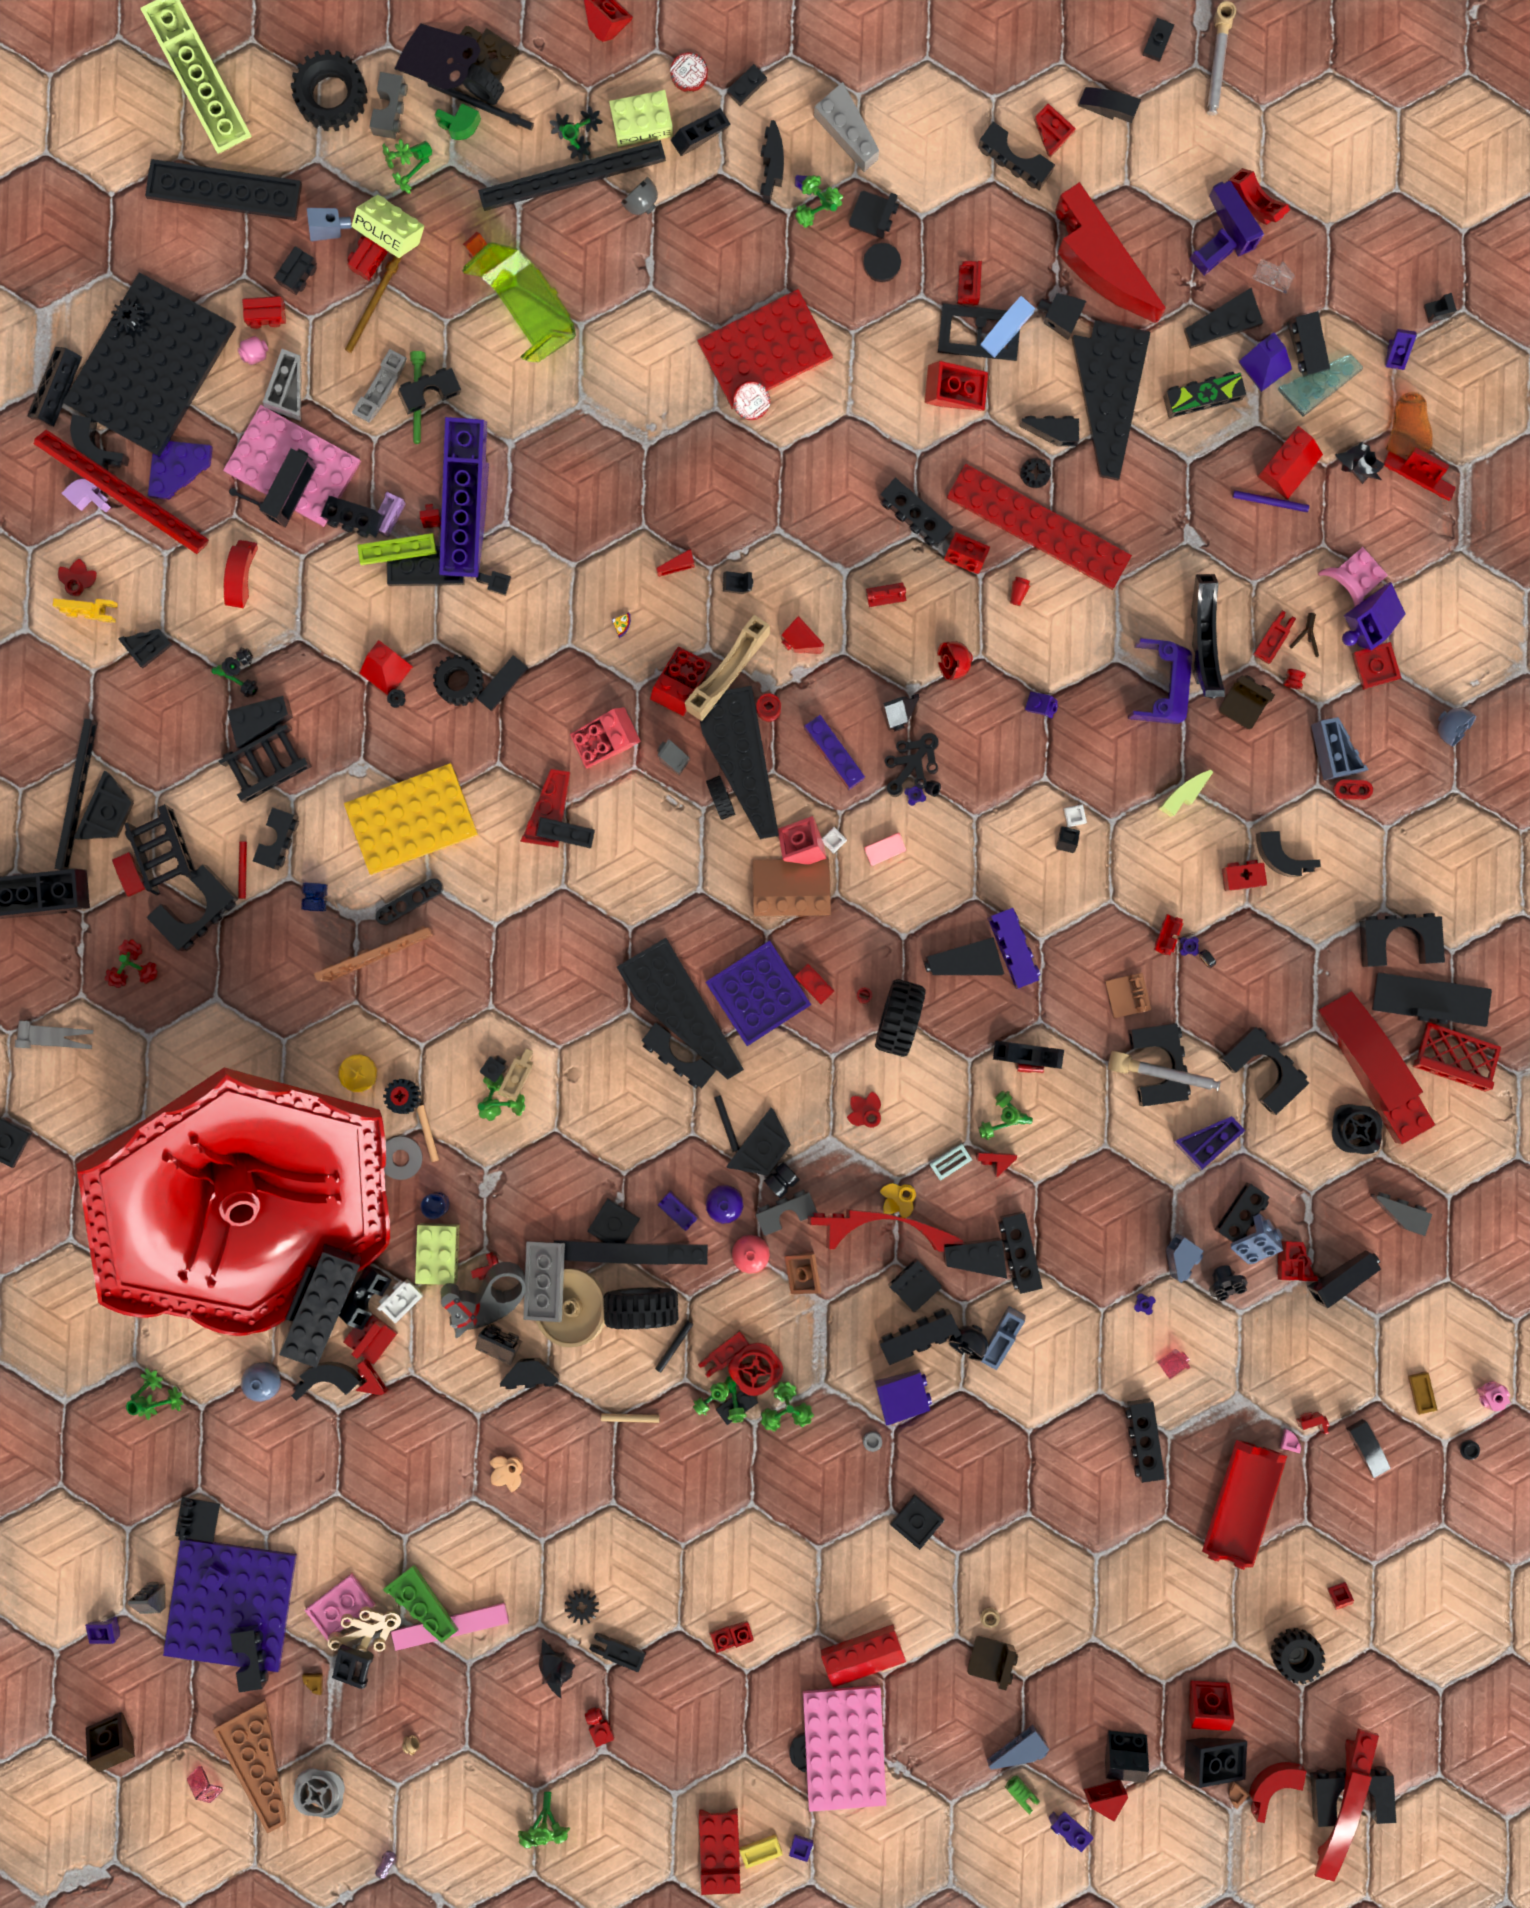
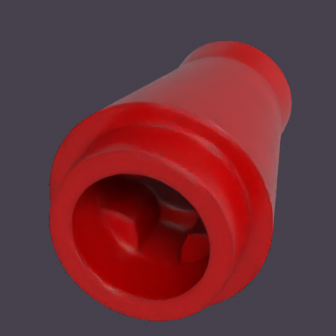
[1010,577,1031,606]

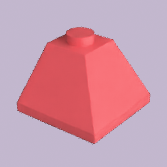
[778,816,826,865]

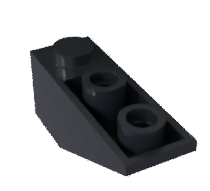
[1020,416,1079,447]

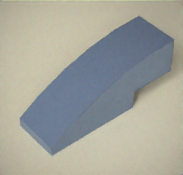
[980,1306,1026,1370]

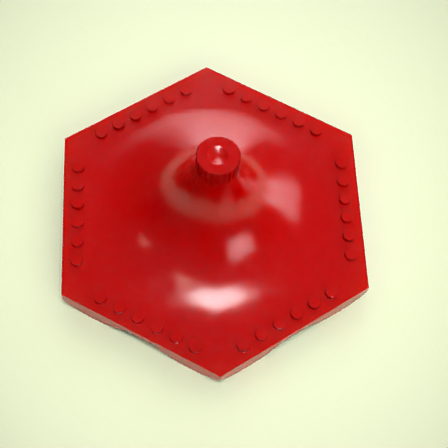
[76,1067,390,1336]

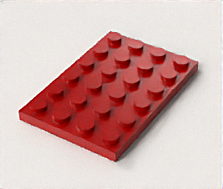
[697,289,833,409]

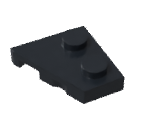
[118,629,173,668]

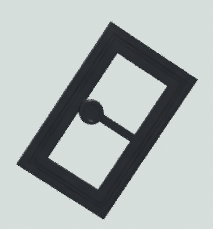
[937,304,1020,361]

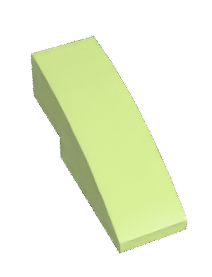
[1159,770,1213,817]

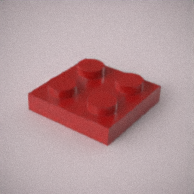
[1352,642,1402,690]

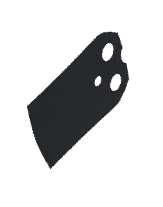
[394,23,481,90]

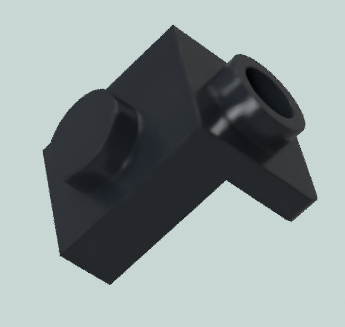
[723,571,754,594]
[480,1055,509,1082]

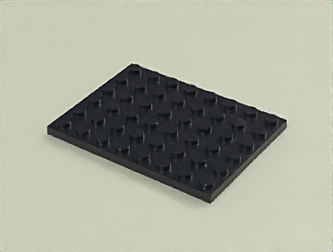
[62,272,236,457]

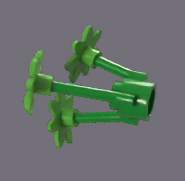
[382,139,432,194]
[126,1368,184,1420]

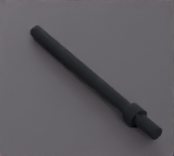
[428,83,534,131]

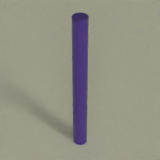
[1232,490,1309,512]

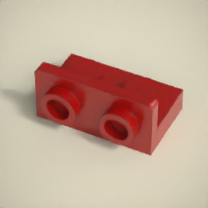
[944,532,990,574]

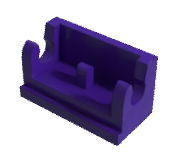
[658,1191,698,1231]

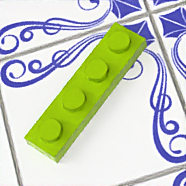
[357,533,437,565]

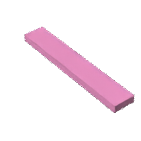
[391,1602,509,1651]

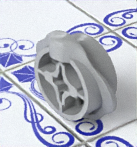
[293,1768,345,1818]

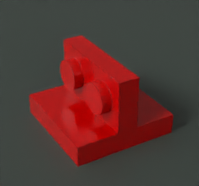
[343,1314,398,1365]

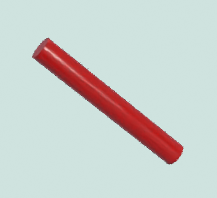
[238,841,247,899]

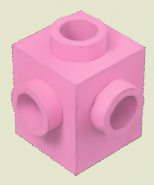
[1477,1381,1510,1412]

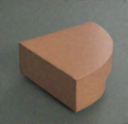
[1229,1781,1249,1809]

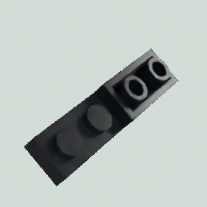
[760,120,784,204]

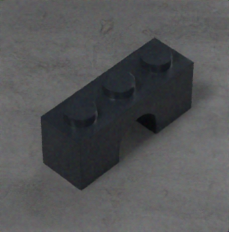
[398,368,461,415]
[253,807,299,871]
[339,1265,392,1330]
[230,1625,269,1693]

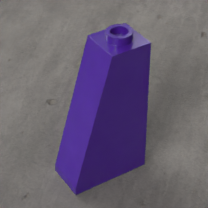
[1209,181,1264,257]

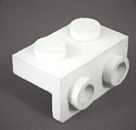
[377,1279,424,1324]

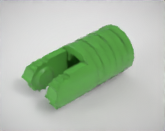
[1005,1775,1040,1815]

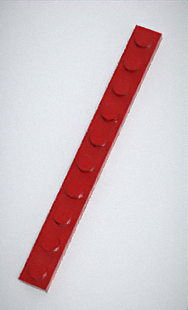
[33,429,209,554]

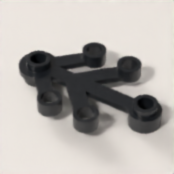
[885,733,939,797]

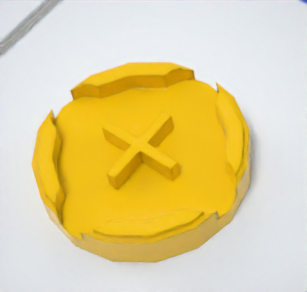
[338,1054,377,1092]

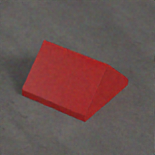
[1083,1780,1128,1822]

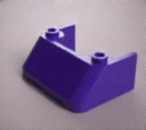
[1128,638,1192,724]

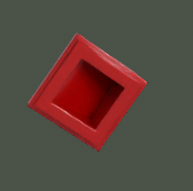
[1327,1582,1354,1610]

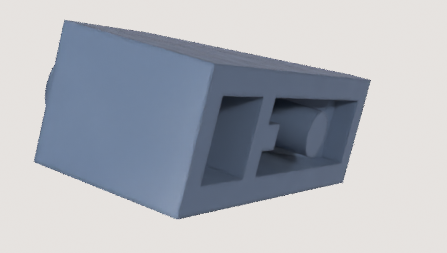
[987,1725,1049,1770]

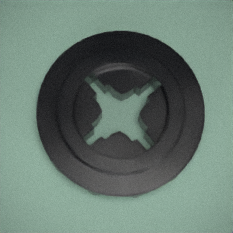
[1020,457,1051,488]

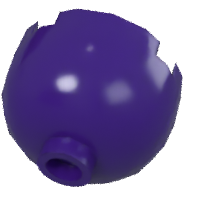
[705,1185,744,1224]

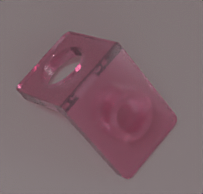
[187,1766,223,1803]

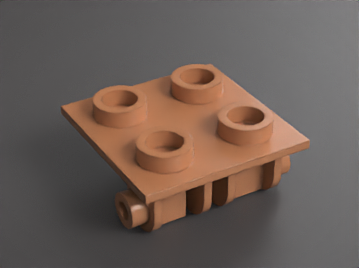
[1105,973,1151,1018]

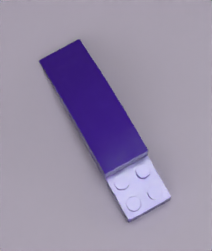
[439,417,489,577]

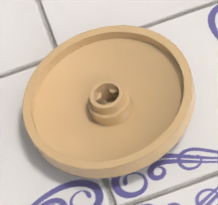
[536,1269,605,1347]

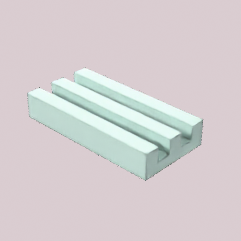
[929,1143,972,1181]

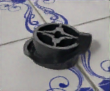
[1332,1104,1383,1154]

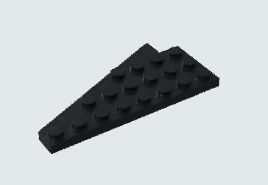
[1072,320,1151,481]

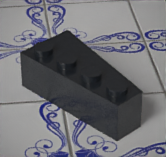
[879,1308,961,1365]

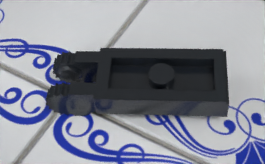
[589,1633,646,1672]

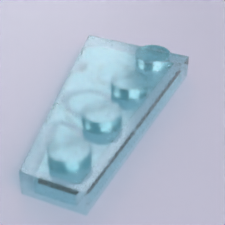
[1278,354,1363,417]

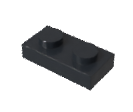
[727,64,767,106]
[716,1391,758,1425]

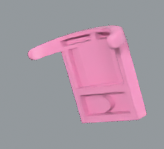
[1318,547,1388,607]

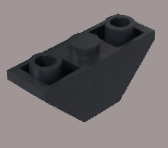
[500,1358,560,1389]

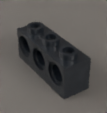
[320,495,384,538]
[1215,1182,1270,1243]

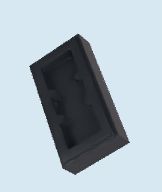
[1142,18,1175,62]

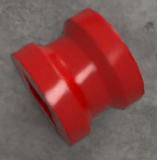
[1283,669,1306,689]

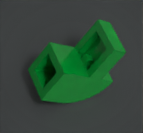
[435,103,481,140]

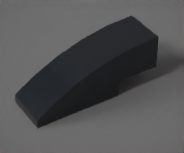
[1078,87,1141,124]
[1346,1419,1391,1478]

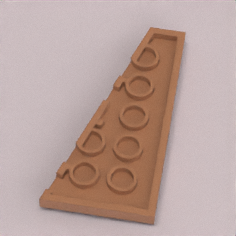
[314,926,434,982]
[213,1699,286,1834]

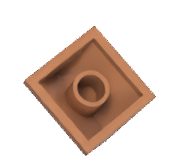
[785,1251,821,1294]

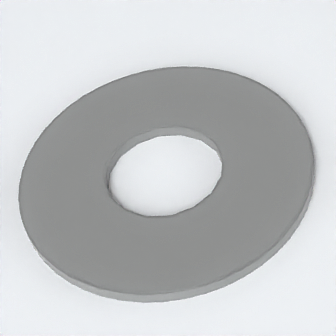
[384,1137,423,1180]

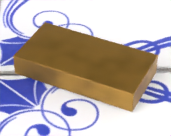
[1408,1371,1438,1415]

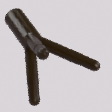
[1290,613,1319,657]

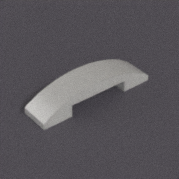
[352,349,407,422]

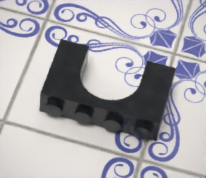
[146,864,238,951]
[1359,913,1445,967]
[1128,1023,1191,1107]
[1218,1027,1309,1115]
[1310,1766,1397,1827]

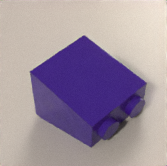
[875,1370,932,1426]

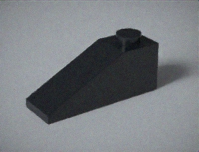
[671,108,731,156]

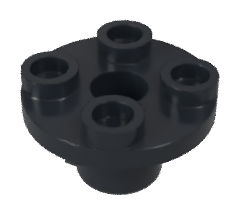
[1209,1265,1248,1301]

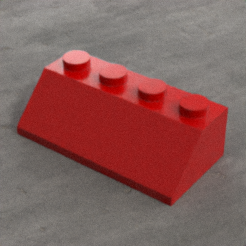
[821,1624,906,1688]

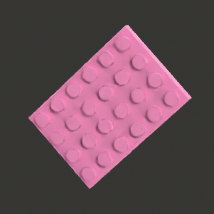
[223,405,361,527]
[803,1685,886,1812]

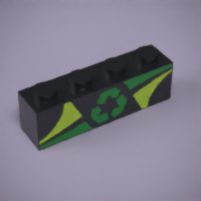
[1163,372,1246,418]

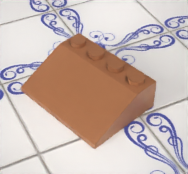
[753,859,831,917]

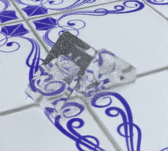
[1252,259,1295,294]

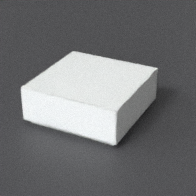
[1063,804,1087,828]
[822,827,847,854]

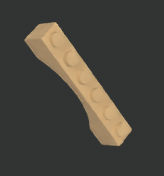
[685,615,770,721]

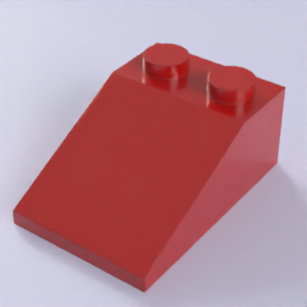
[924,361,988,411]

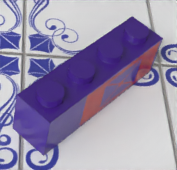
[804,715,865,790]

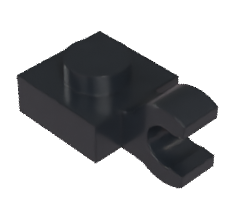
[476,571,511,596]

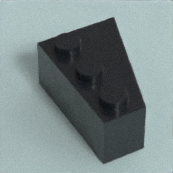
[944,1238,1007,1279]

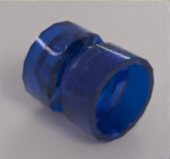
[301,883,328,912]
[421,1192,450,1219]

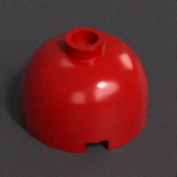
[937,641,973,680]

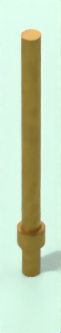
[345,255,403,353]

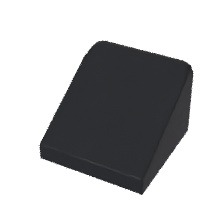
[1056,826,1080,853]

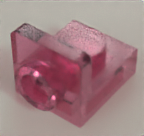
[1157,1349,1191,1379]

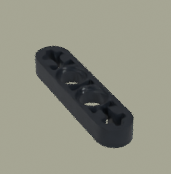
[375,879,444,925]

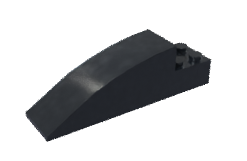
[0,869,90,919]

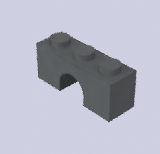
[370,72,408,139]
[756,1190,817,1236]

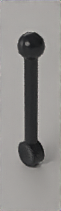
[229,488,263,508]

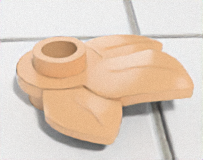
[490,1456,523,1492]

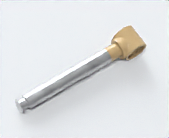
[1207,1,1236,116]
[1107,1051,1221,1091]

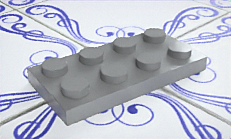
[523,1241,565,1322]

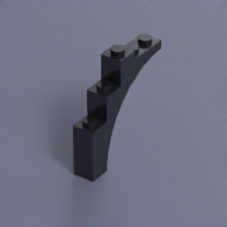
[1191,574,1225,698]

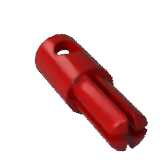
[1017,1063,1044,1073]

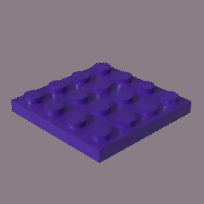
[706,941,811,1046]

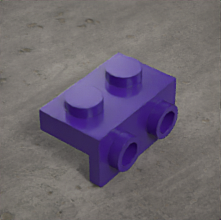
[1049,1811,1093,1853]

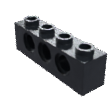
[879,478,953,548]
[998,1211,1043,1294]
[1125,1398,1165,1483]

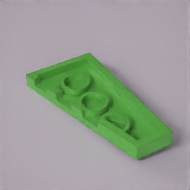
[383,1565,459,1643]

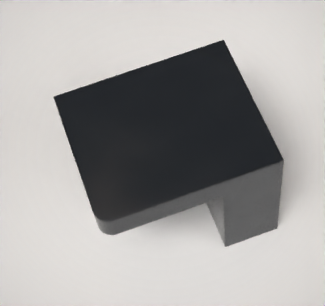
[1424,293,1457,323]

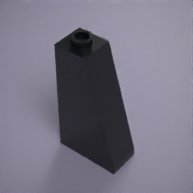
[924,937,1004,976]
[1307,1250,1381,1308]

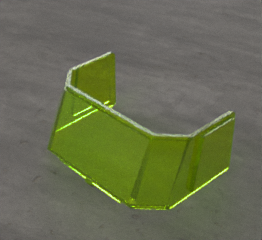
[462,242,576,363]

